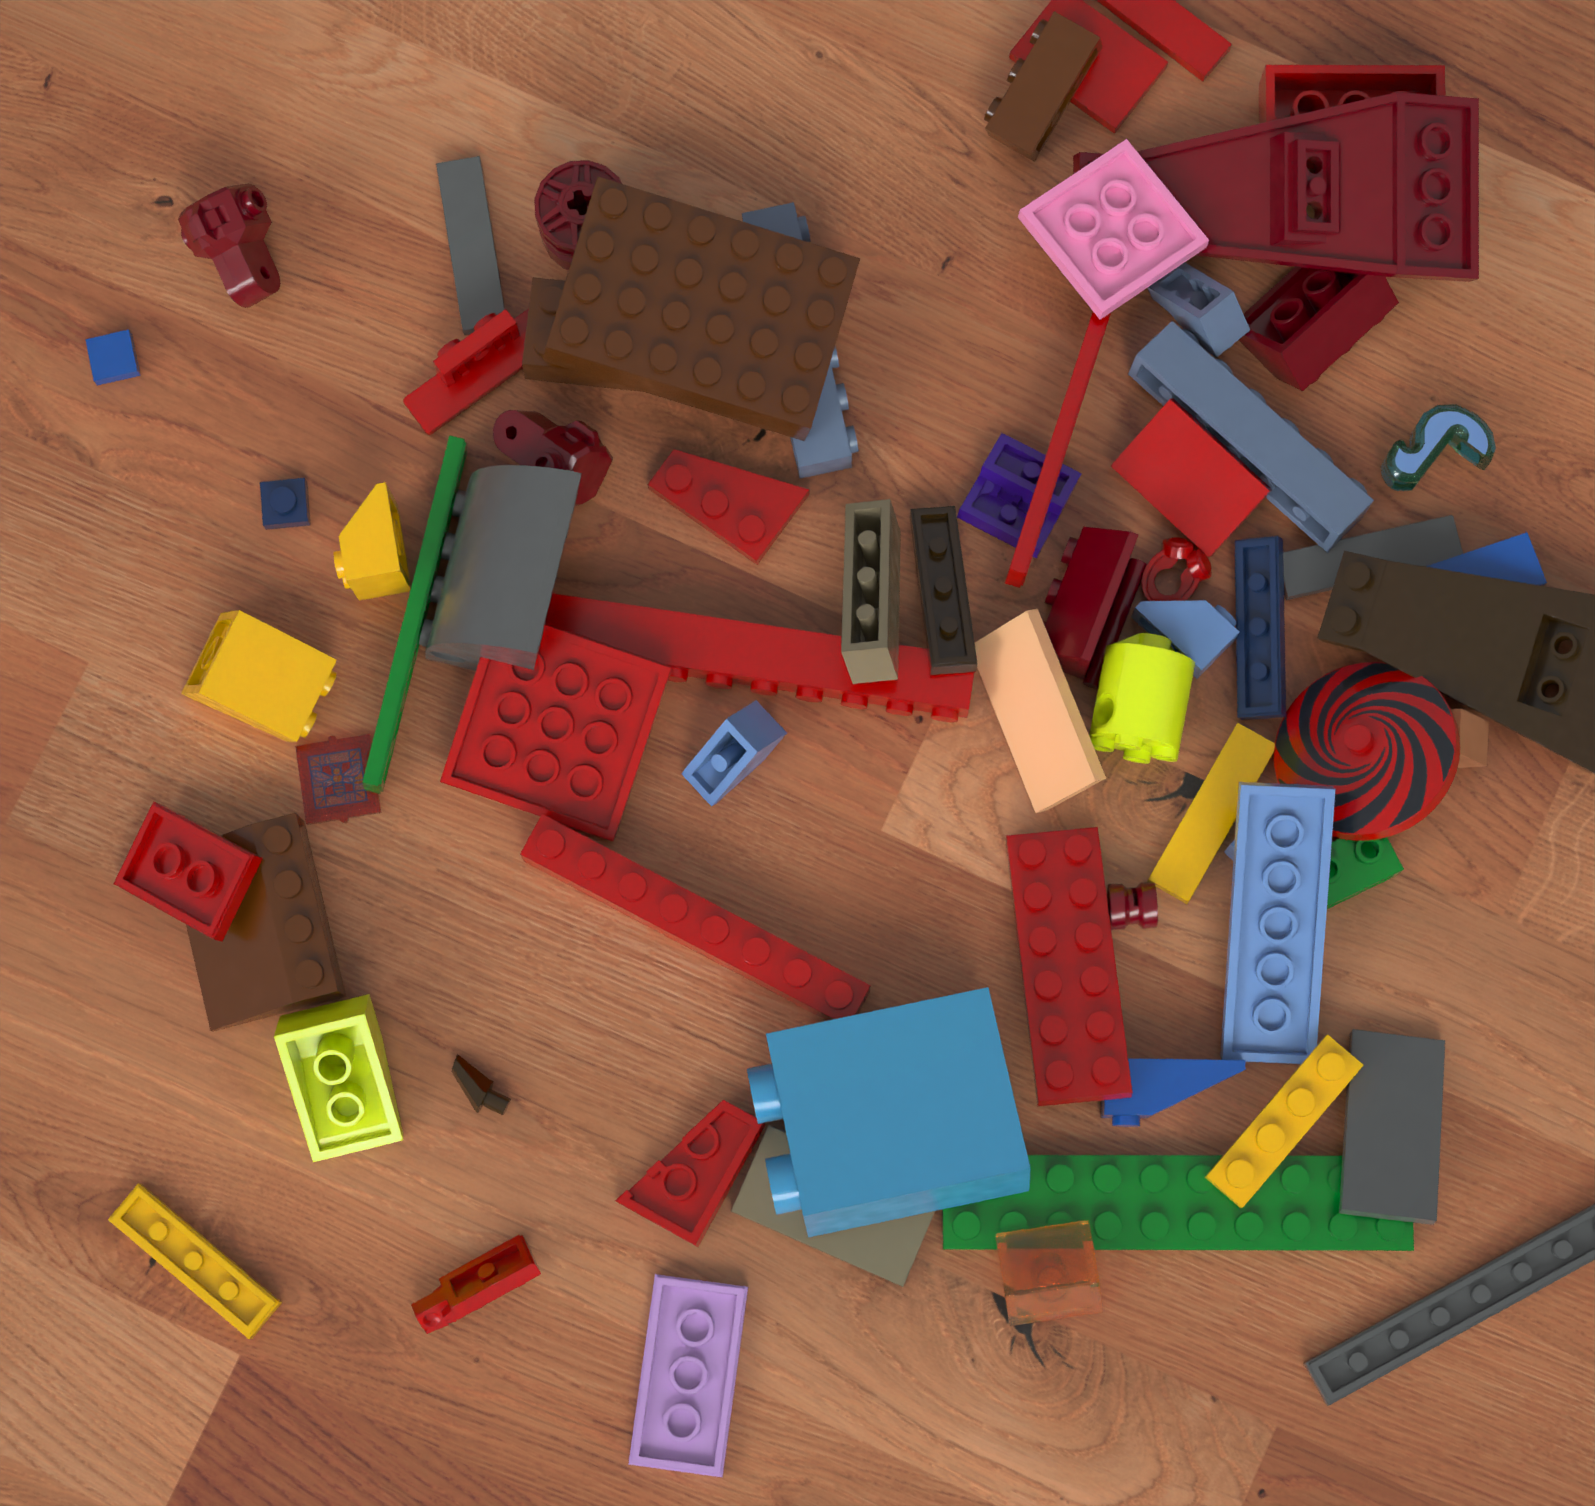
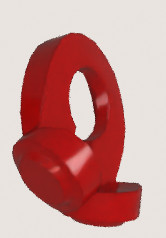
[1141,537,1212,601]

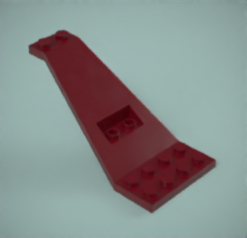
[1073,92,1479,282]

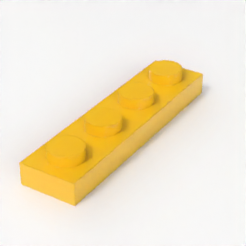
[1205,1034,1364,1208]

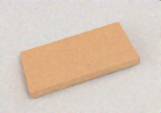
[975,609,1106,813]

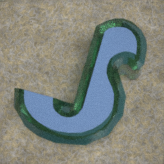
[1381,404,1496,491]

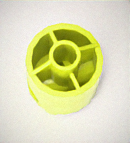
[1089,633,1195,764]

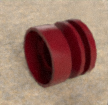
[534,160,622,270]

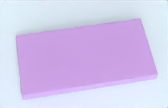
[628,1274,748,1477]

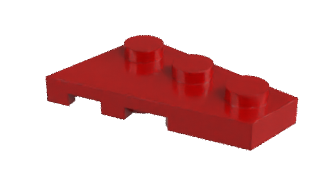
[647,449,810,565]
[615,1100,766,1247]

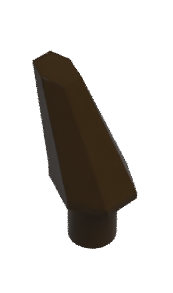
[451,1054,511,1115]

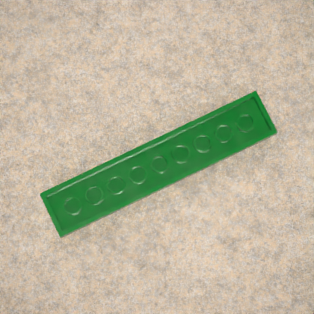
[942,1155,1414,1251]

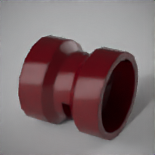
[1107,882,1158,930]

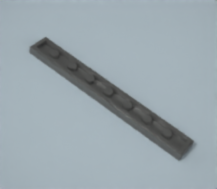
[1303,1203,1595,1406]

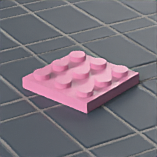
[1018,139,1209,319]

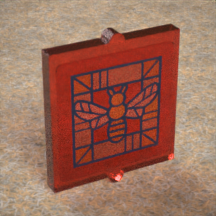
[295,734,382,825]

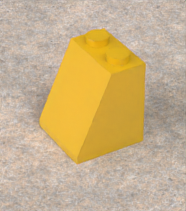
[181,610,337,742]

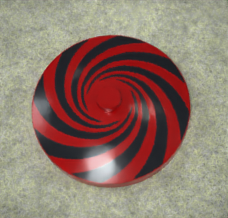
[1274,662,1460,841]

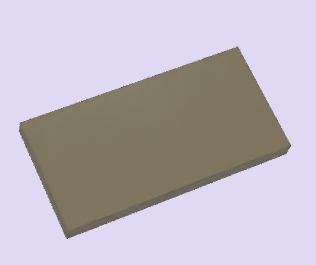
[731,1125,935,1287]

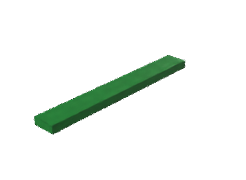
[362,435,467,794]

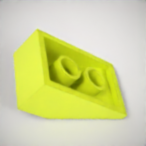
[274,994,404,1162]

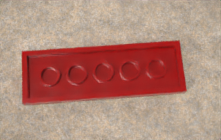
[1006,827,1133,1107]

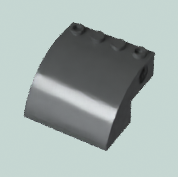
[419,465,582,671]

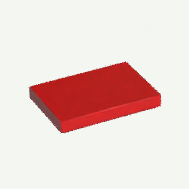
[1009,0,1168,134]
[1111,398,1272,557]
[113,801,263,942]

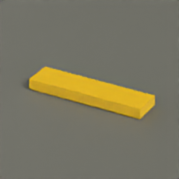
[1147,723,1275,904]
[108,1183,282,1339]

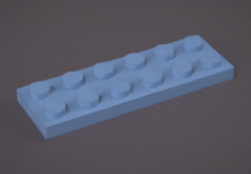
[1220,782,1335,1064]

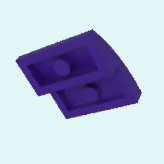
[957,433,1082,558]

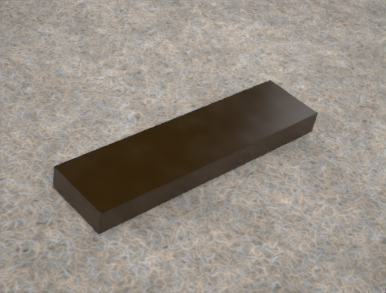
[910,506,977,675]

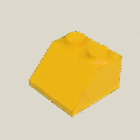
[333,482,411,601]

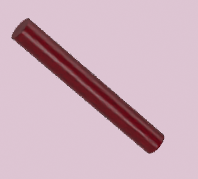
[1083,558,1147,689]

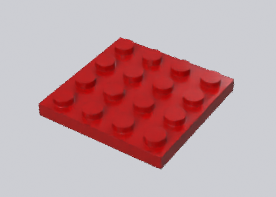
[440,623,673,841]

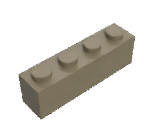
[841,499,901,684]

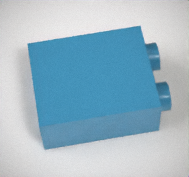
[747,987,1031,1238]

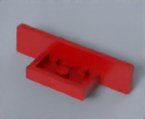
[403,308,529,435]

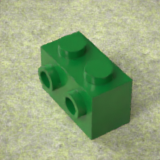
[1327,837,1404,909]

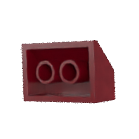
[1239,267,1399,391]
[1043,526,1138,679]

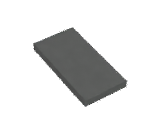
[1339,1029,1445,1225]

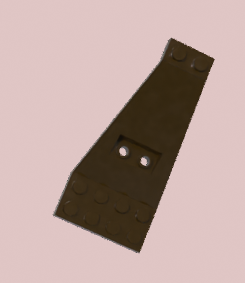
[1317,550,1595,774]

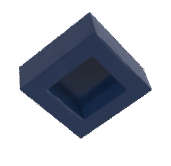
[260,478,311,530]

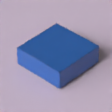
[85,329,141,386]

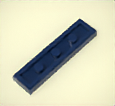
[1235,536,1286,720]

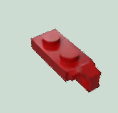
[411,1235,541,1334]

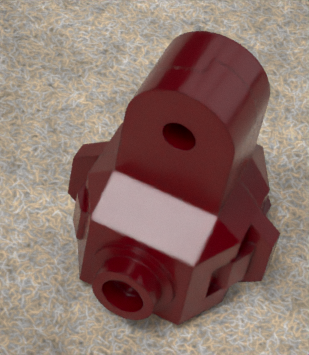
[178,183,281,308]
[493,410,613,506]

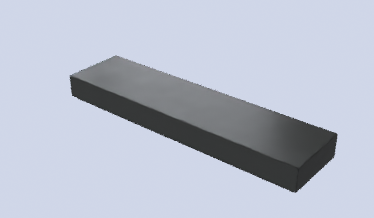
[436,156,505,335]
[1283,515,1463,600]

